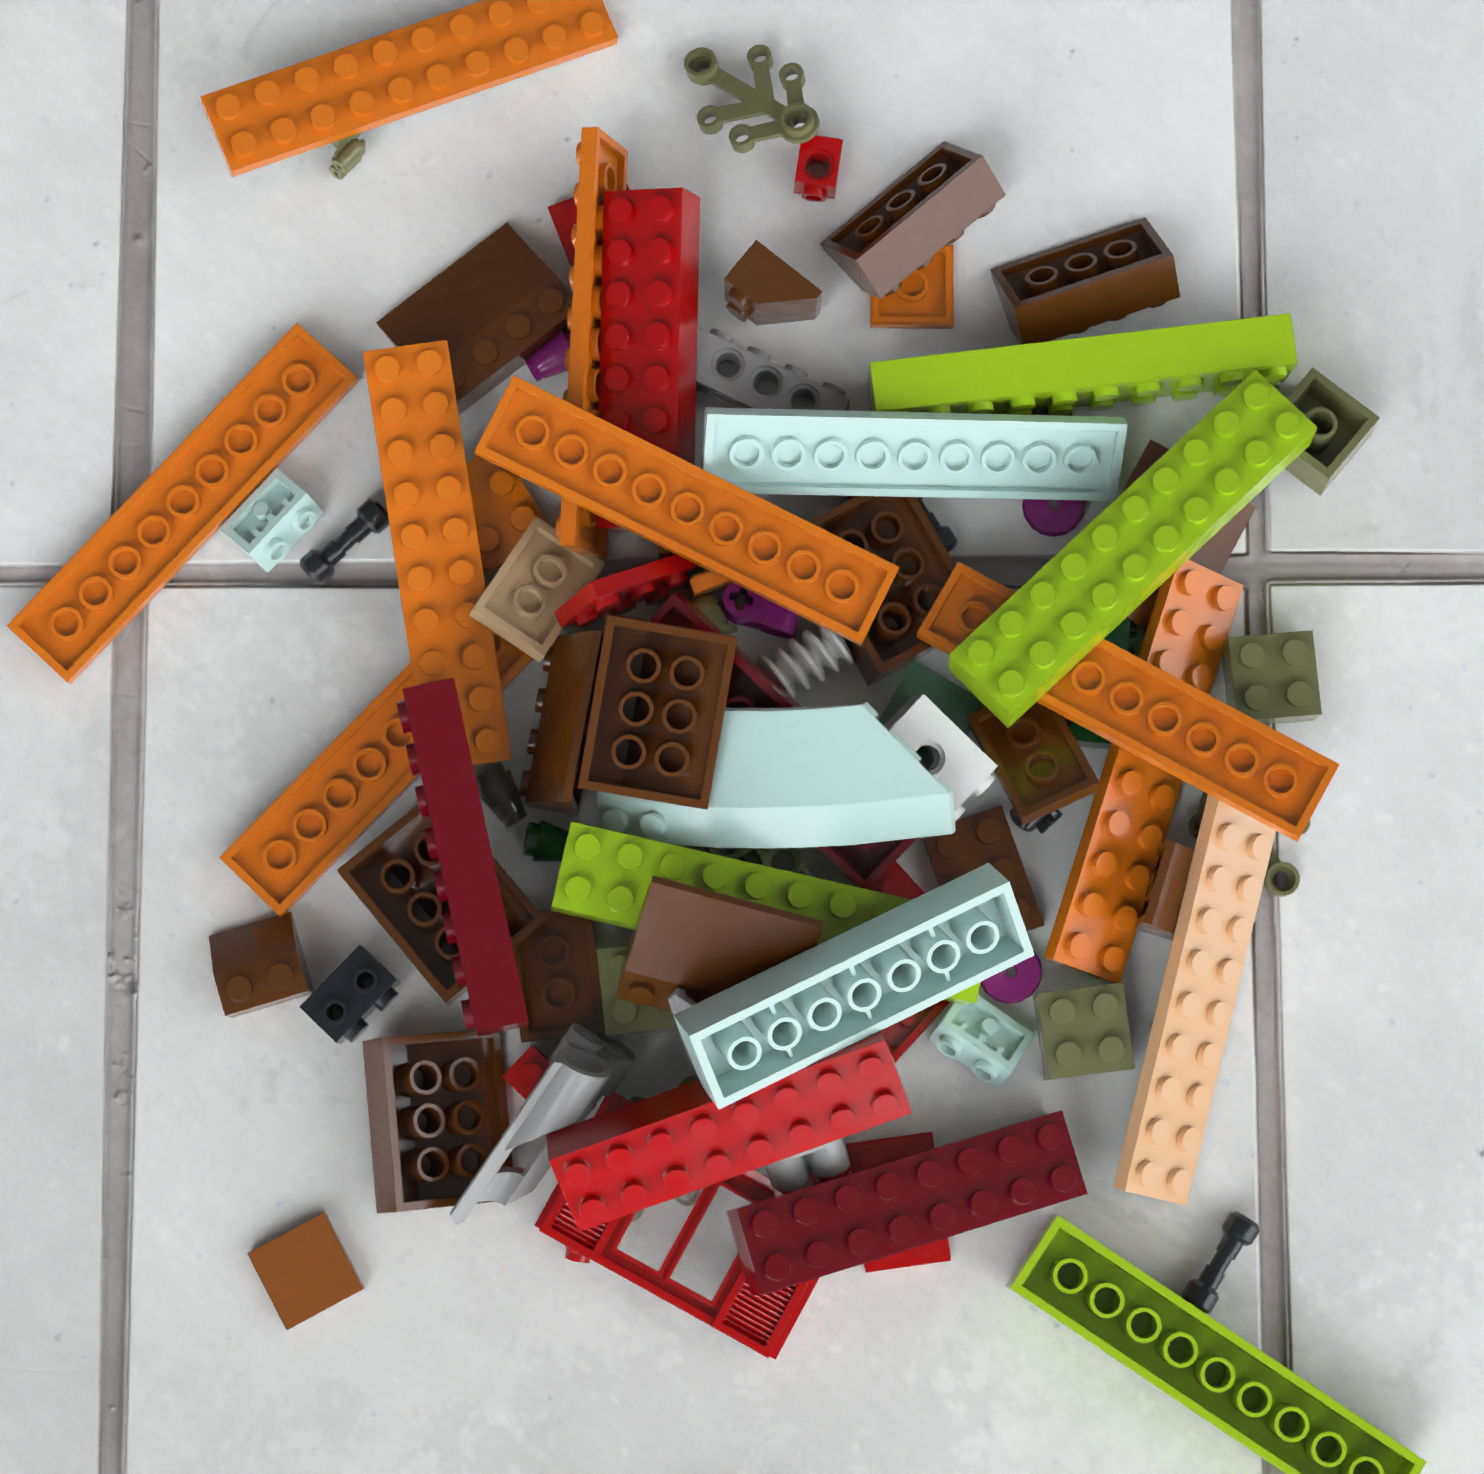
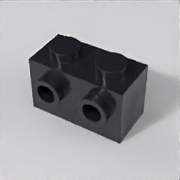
[300,945,401,1044]

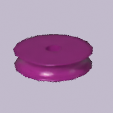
[1022,499,1086,537]
[980,950,1042,1004]

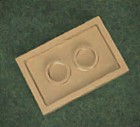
[469,516,606,662]

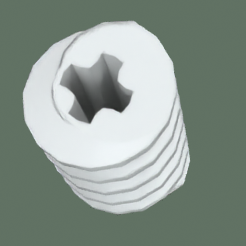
[758,624,854,699]

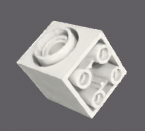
[884,694,998,821]

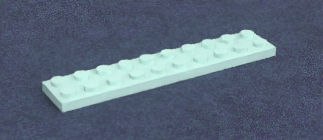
[701,407,1128,501]

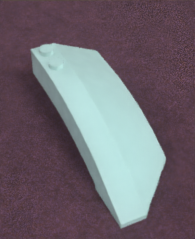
[596,701,956,848]

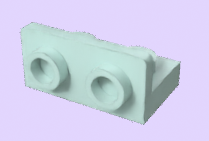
[219,468,324,572]
[929,995,1036,1087]

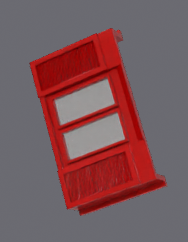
[534,1092,820,1360]

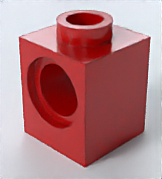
[794,135,843,202]

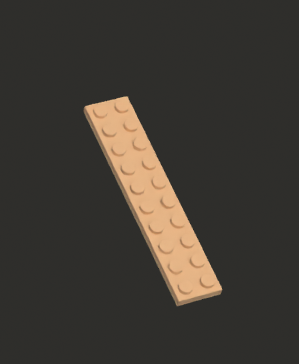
[1113,794,1276,1206]

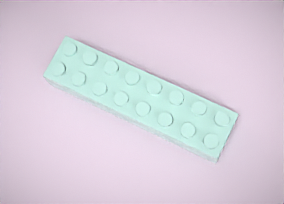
[673,863,1034,1109]

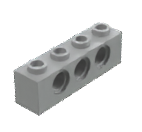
[696,328,850,411]

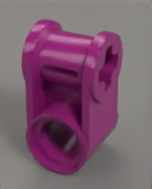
[721,582,800,638]

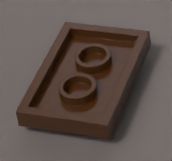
[966,702,1101,825]
[922,805,1045,932]
[513,909,605,1043]

